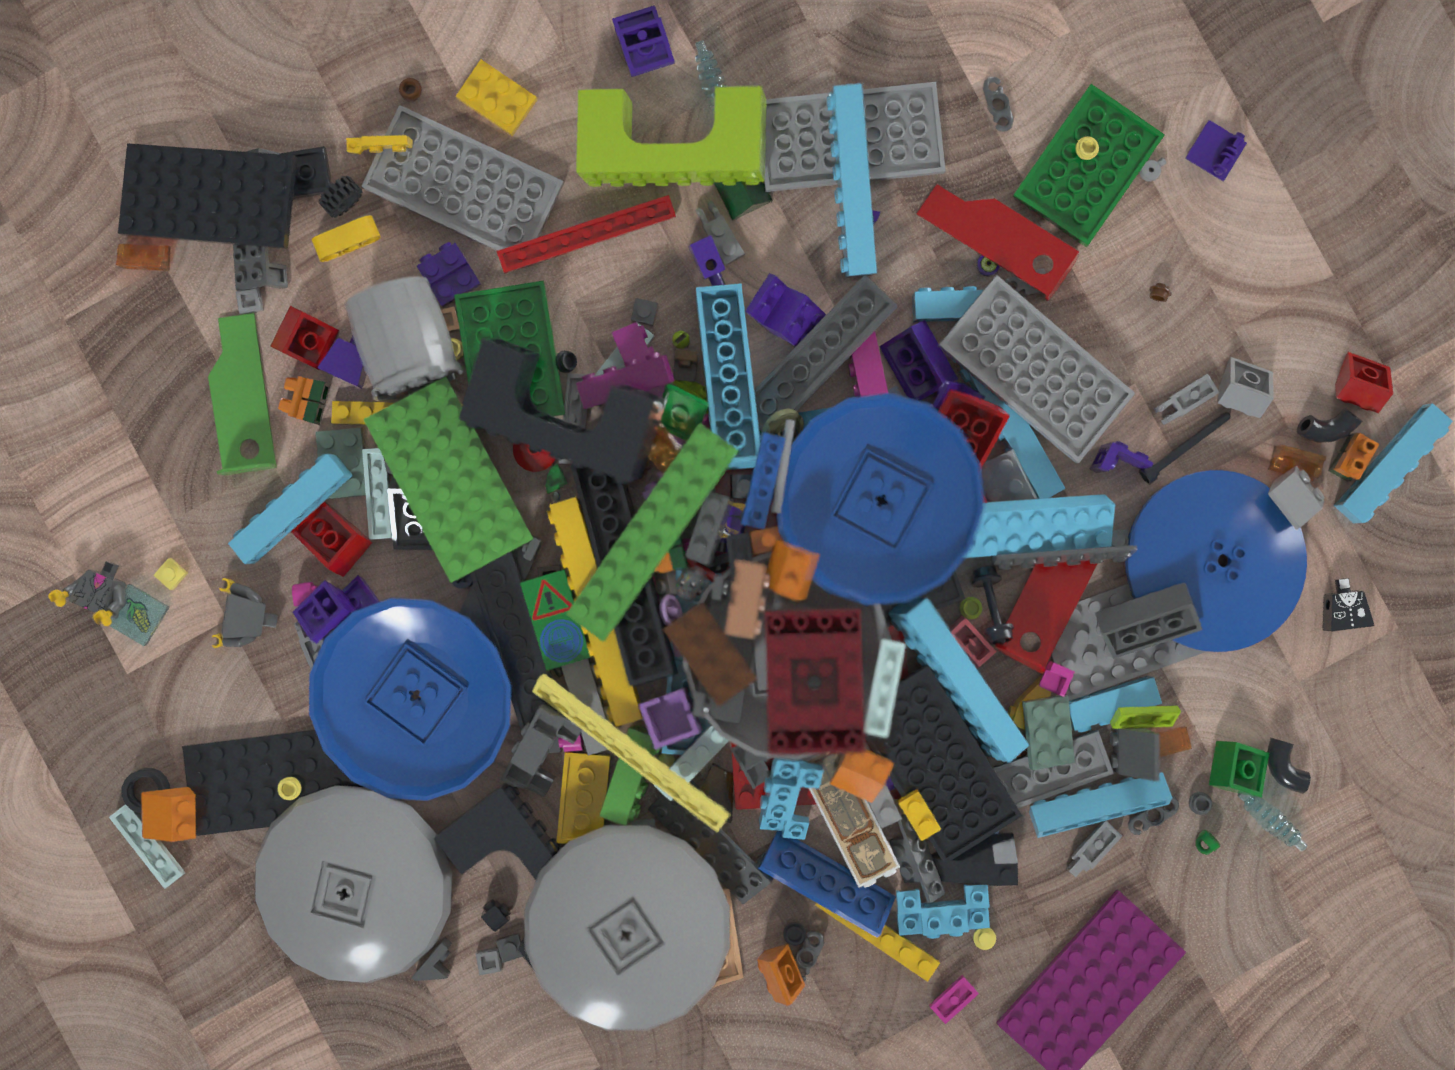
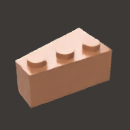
[725,561,770,640]

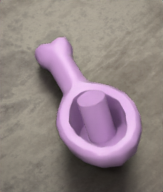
[659,594,682,657]

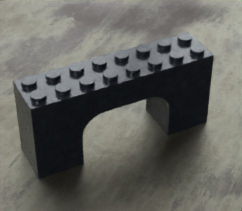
[458,338,667,484]
[434,782,561,971]

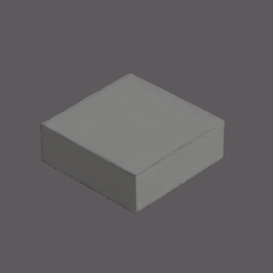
[235,288,264,314]
[476,947,503,975]

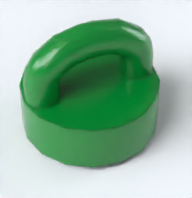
[1195,829,1221,855]

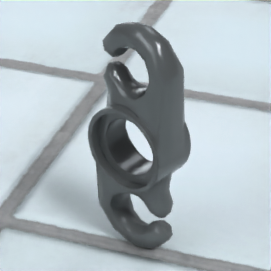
[983,77,1014,132]
[1128,796,1179,835]
[794,931,825,981]

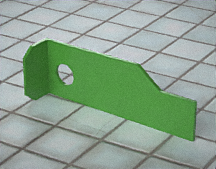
[208,313,277,476]

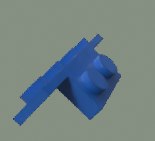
[741,433,786,529]

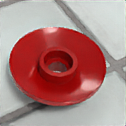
[513,442,556,472]

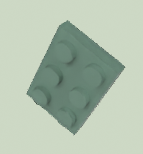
[316,428,366,499]
[1022,695,1075,770]

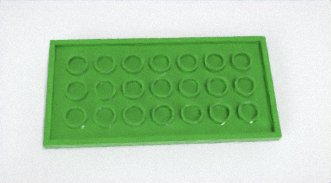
[363,377,533,583]

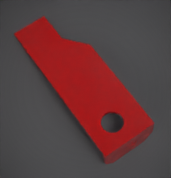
[916,184,1079,302]
[994,547,1105,674]

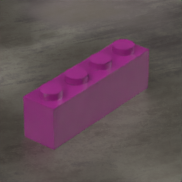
[576,352,675,409]

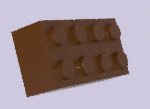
[663,602,758,707]

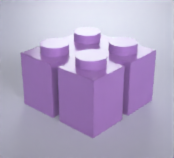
[639,687,703,749]

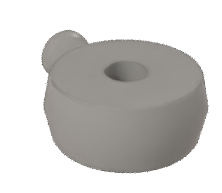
[1139,158,1166,182]

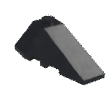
[931,832,1018,886]

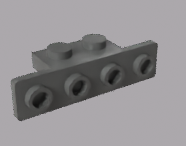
[889,813,945,903]

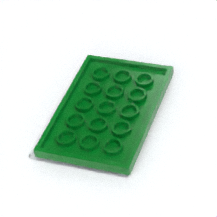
[1013,84,1165,247]
[454,280,566,430]

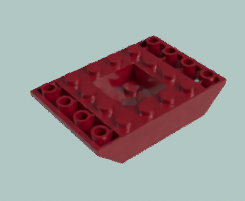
[765,609,865,755]

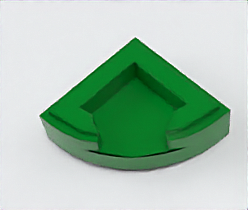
[545,464,568,494]

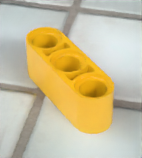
[311,215,381,262]

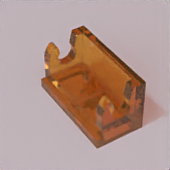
[116,243,171,271]
[649,422,681,473]
[1268,445,1326,482]

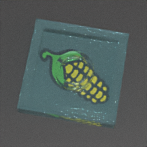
[110,584,170,646]

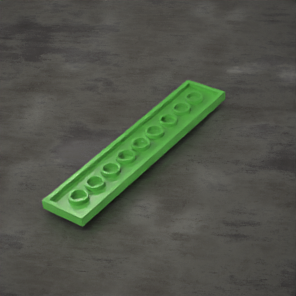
[567,424,739,642]

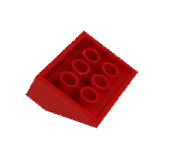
[938,389,1010,470]

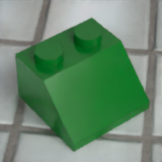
[1209,741,1269,798]

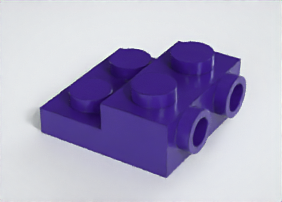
[417,242,481,307]

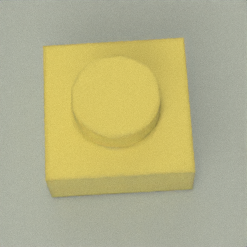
[154,558,188,590]

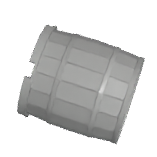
[345,277,463,401]

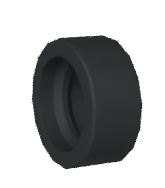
[121,768,170,813]

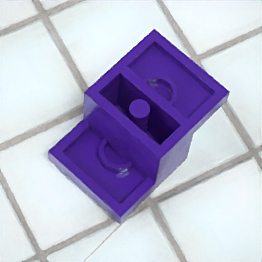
[612,5,675,77]
[745,273,827,348]
[293,575,380,644]

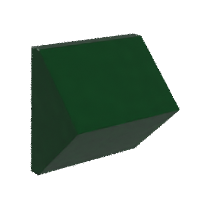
[714,181,773,221]

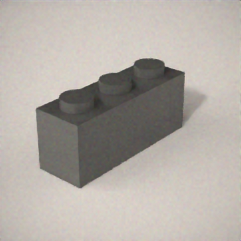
[685,491,734,565]

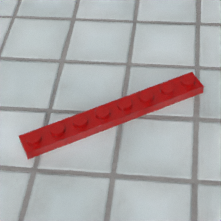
[496,195,676,274]

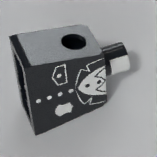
[1322,578,1374,632]

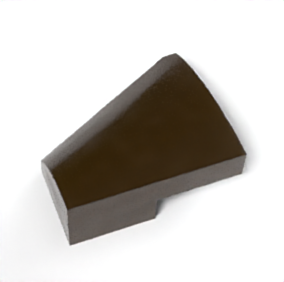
[699,763,733,823]

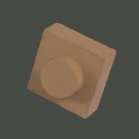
[441,306,460,333]

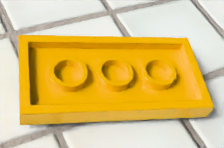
[556,751,611,844]

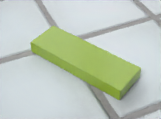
[1110,706,1181,729]

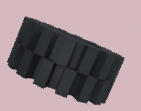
[319,176,363,218]

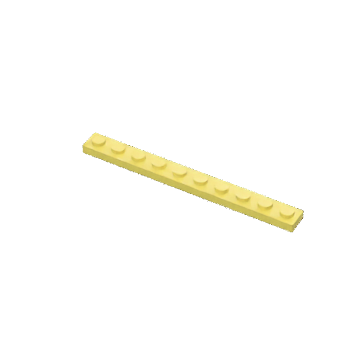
[532,674,730,832]

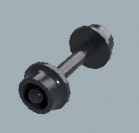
[972,566,1014,645]

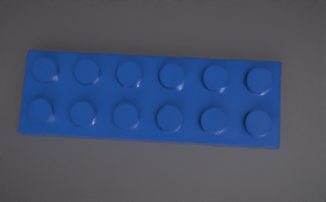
[758,831,896,938]

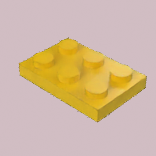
[456,59,538,136]

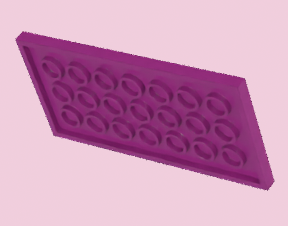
[996,889,1186,1070]

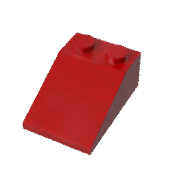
[291,501,373,577]

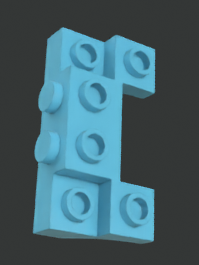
[759,758,823,840]
[896,884,990,938]

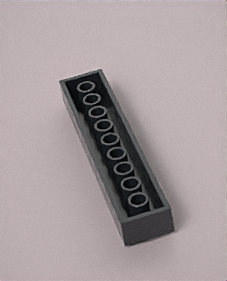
[570,465,678,687]

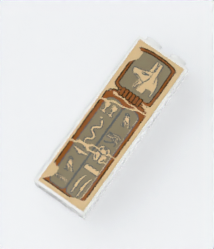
[801,753,900,888]

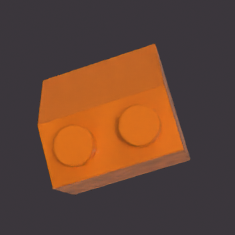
[766,540,820,600]
[829,749,893,803]
[141,787,196,842]
[757,944,805,1006]

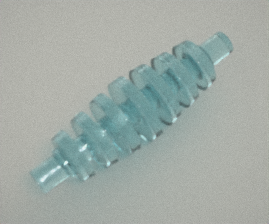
[695,40,726,115]
[1237,793,1308,851]

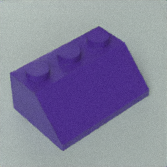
[879,320,958,401]

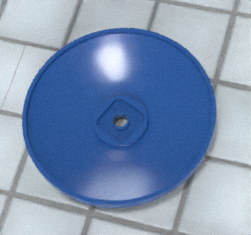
[1125,470,1307,652]

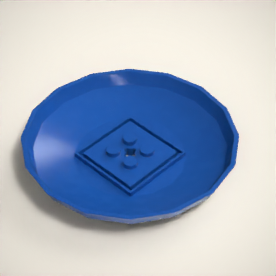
[777,393,984,605]
[309,598,511,801]

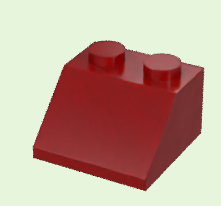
[270,306,339,370]
[1335,352,1393,414]

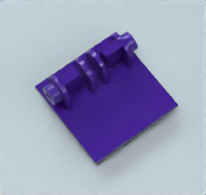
[1185,120,1247,182]

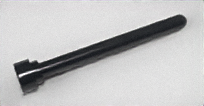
[1139,412,1231,485]

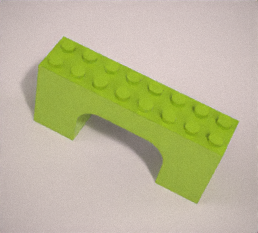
[576,86,767,187]

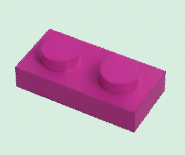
[929,975,979,1024]

